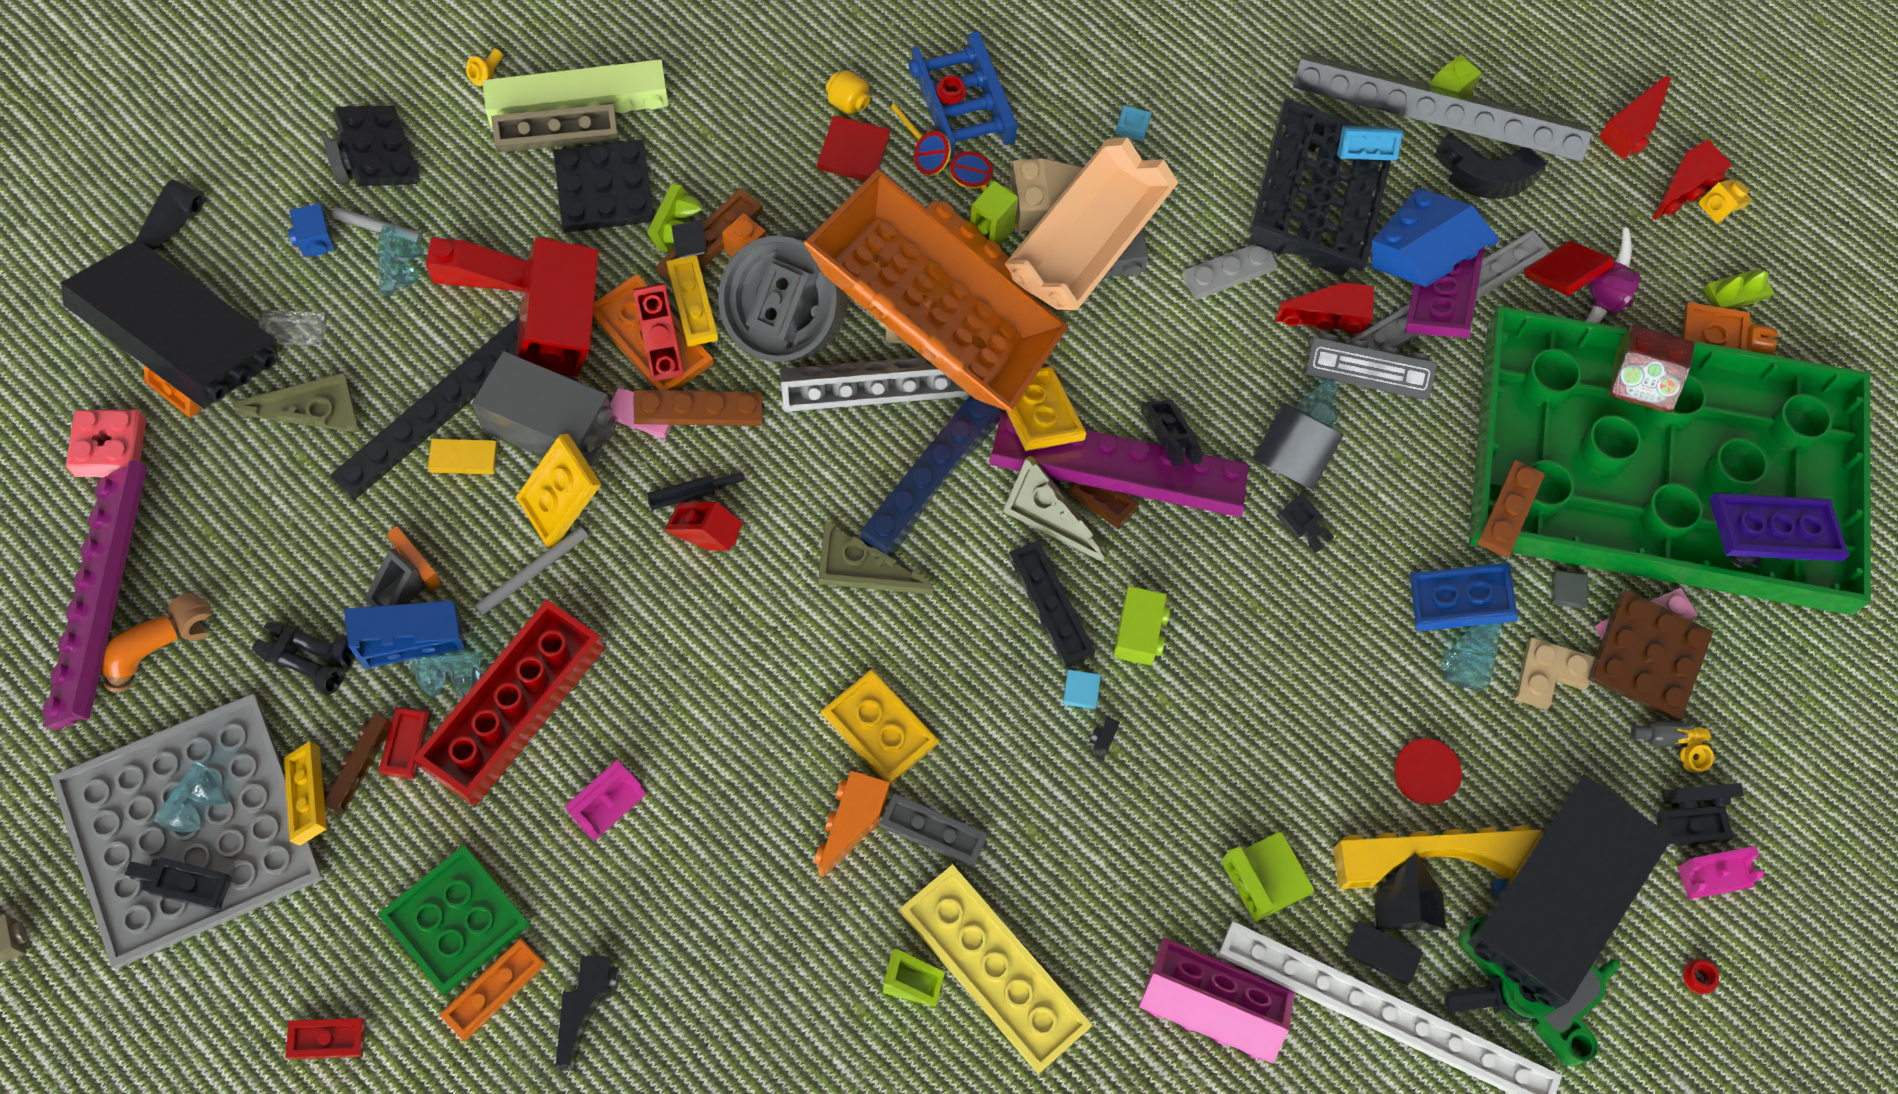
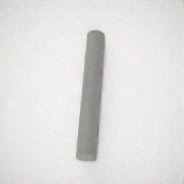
[331,207,422,244]

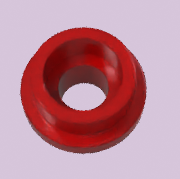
[936,75,966,105]
[1683,959,1719,995]

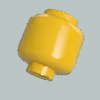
[826,70,871,115]

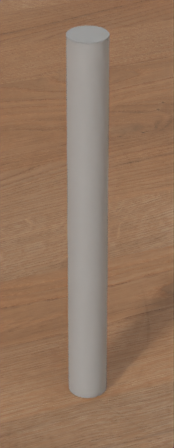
[474,526,588,616]

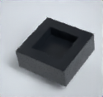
[1089,717,1120,761]

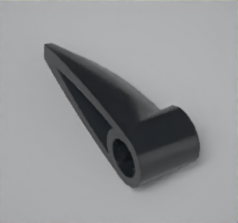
[136,179,205,249]

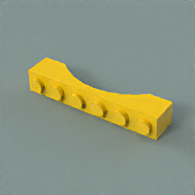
[1333,825,1541,889]

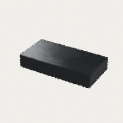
[1343,921,1423,986]

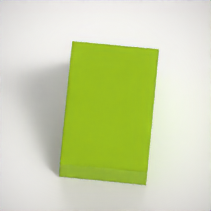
[883,949,945,1007]

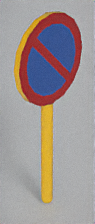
[891,104,951,176]
[949,151,1017,228]

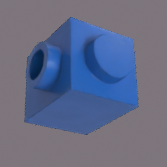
[288,203,335,257]

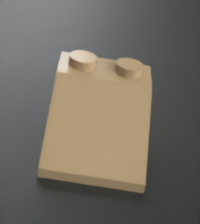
[1010,158,1083,232]

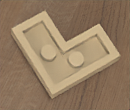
[1515,637,1595,710]

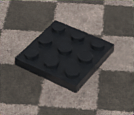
[553,139,654,233]

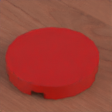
[1393,738,1462,805]

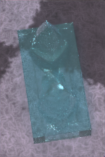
[377,225,425,296]
[409,652,484,698]
[152,760,229,833]

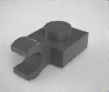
[321,131,351,185]

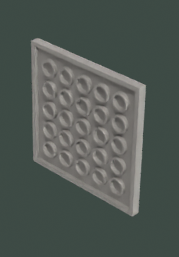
[50,693,324,969]

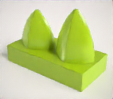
[647,184,703,252]
[1703,268,1774,309]

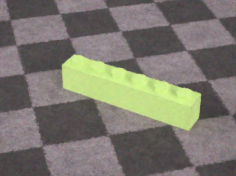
[483,59,668,127]

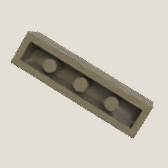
[491,104,618,153]

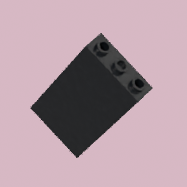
[61,240,277,409]
[1467,774,1673,1009]

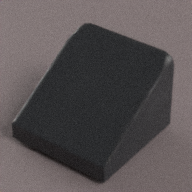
[671,220,708,258]

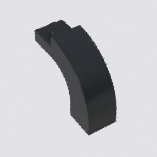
[1434,133,1547,199]

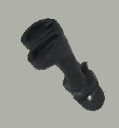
[252,621,355,696]

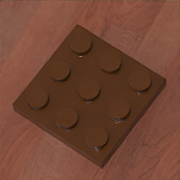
[1588,590,1714,721]

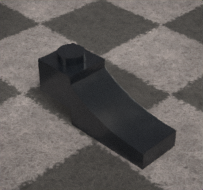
[555,956,619,1071]

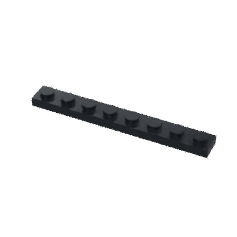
[330,315,520,501]

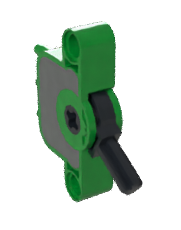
[1445,916,1620,1067]

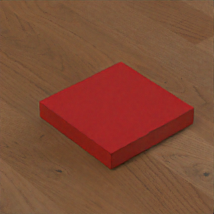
[817,115,890,181]
[1524,241,1614,296]

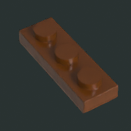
[324,713,391,818]

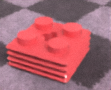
[66,409,146,477]

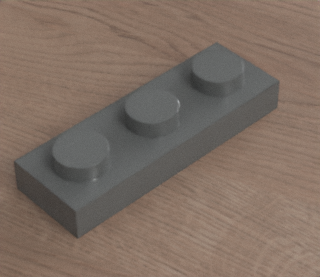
[879,793,988,868]

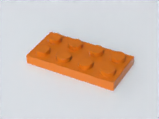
[593,274,714,391]

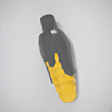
[1631,720,1712,747]

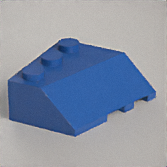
[1372,188,1499,287]

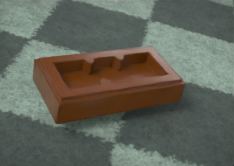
[1069,483,1139,530]

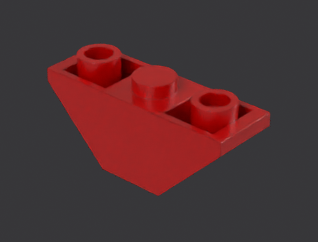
[633,283,684,382]

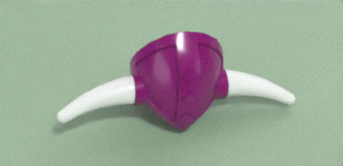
[1585,227,1640,324]

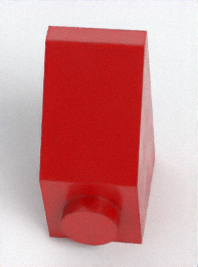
[664,501,743,551]

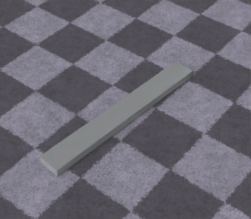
[1346,229,1552,351]

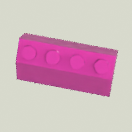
[1139,937,1295,1063]

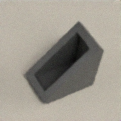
[364,549,426,607]

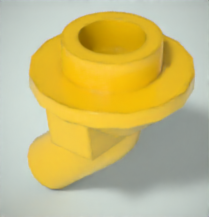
[466,48,504,86]

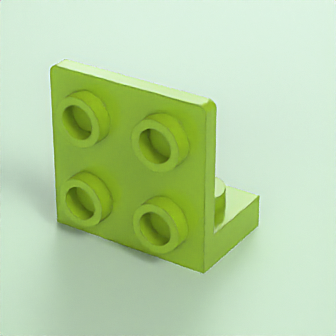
[1221,832,1314,923]

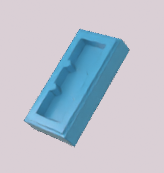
[1337,126,1403,160]

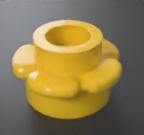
[1680,740,1714,773]

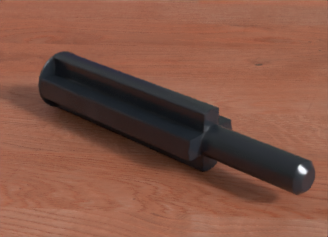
[647,472,745,511]

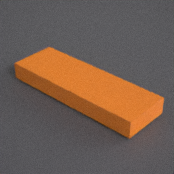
[439,938,546,1042]

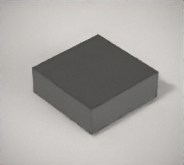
[1551,570,1588,609]

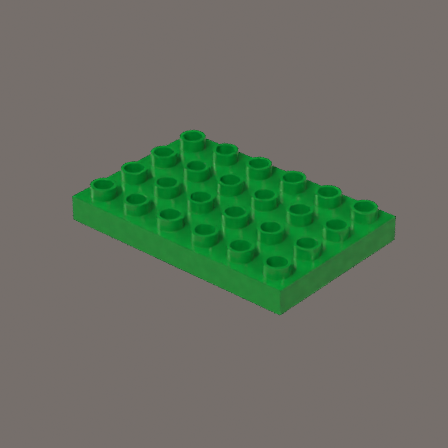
[1469,306,1871,615]

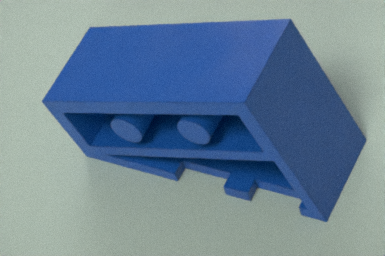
[344,600,465,669]

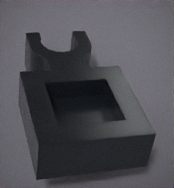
[1276,493,1334,553]

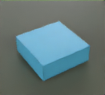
[1115,105,1152,142]
[1063,670,1101,709]

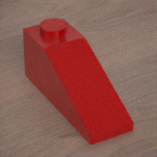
[1599,75,1671,160]
[426,237,527,291]

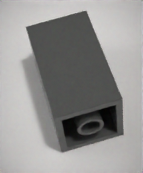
[472,351,616,467]

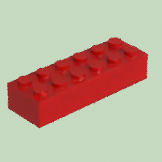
[413,599,605,808]

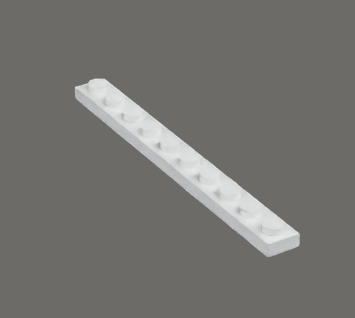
[1218,921,1562,1094]

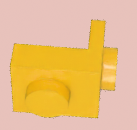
[1699,179,1753,223]

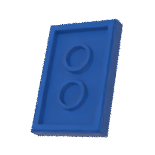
[1410,562,1518,632]

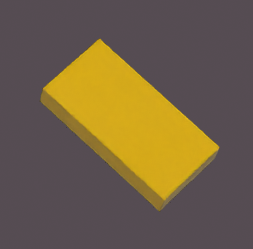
[428,439,498,474]

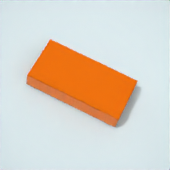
[387,526,442,592]

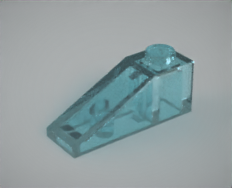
[1441,623,1502,692]

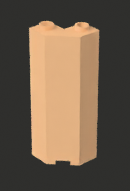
[1005,137,1179,310]

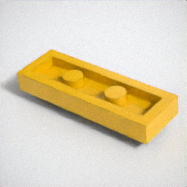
[666,255,718,347]
[284,741,327,846]

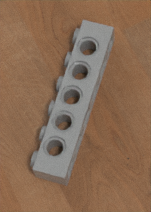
[780,357,970,412]

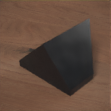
[1374,853,1446,931]

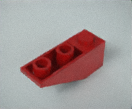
[1652,139,1732,220]
[1275,282,1374,334]

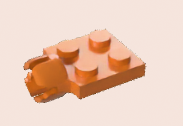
[1682,302,1778,355]

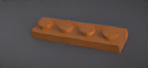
[656,188,763,283]
[633,390,763,426]

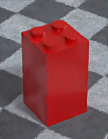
[515,237,599,377]

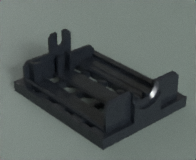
[1248,98,1391,275]

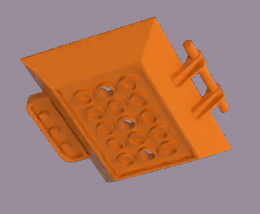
[804,169,1069,412]

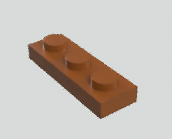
[1477,460,1545,558]

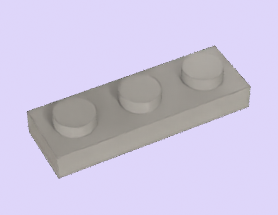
[1182,244,1278,301]

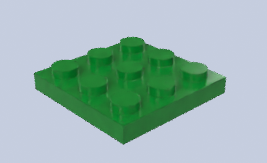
[378,845,531,997]

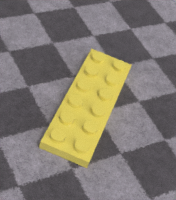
[899,864,1093,1075]

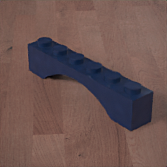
[861,395,1001,557]

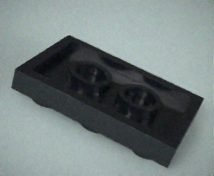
[333,105,420,187]

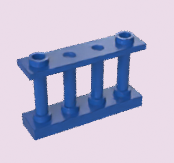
[908,31,1017,159]

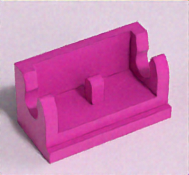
[565,759,646,842]
[1677,846,1764,900]

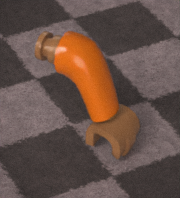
[101,593,212,693]

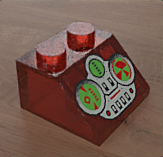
[1609,324,1695,413]

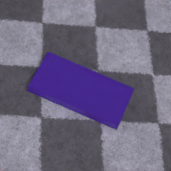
[1709,493,1849,561]

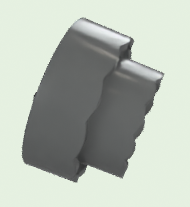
[718,236,848,362]

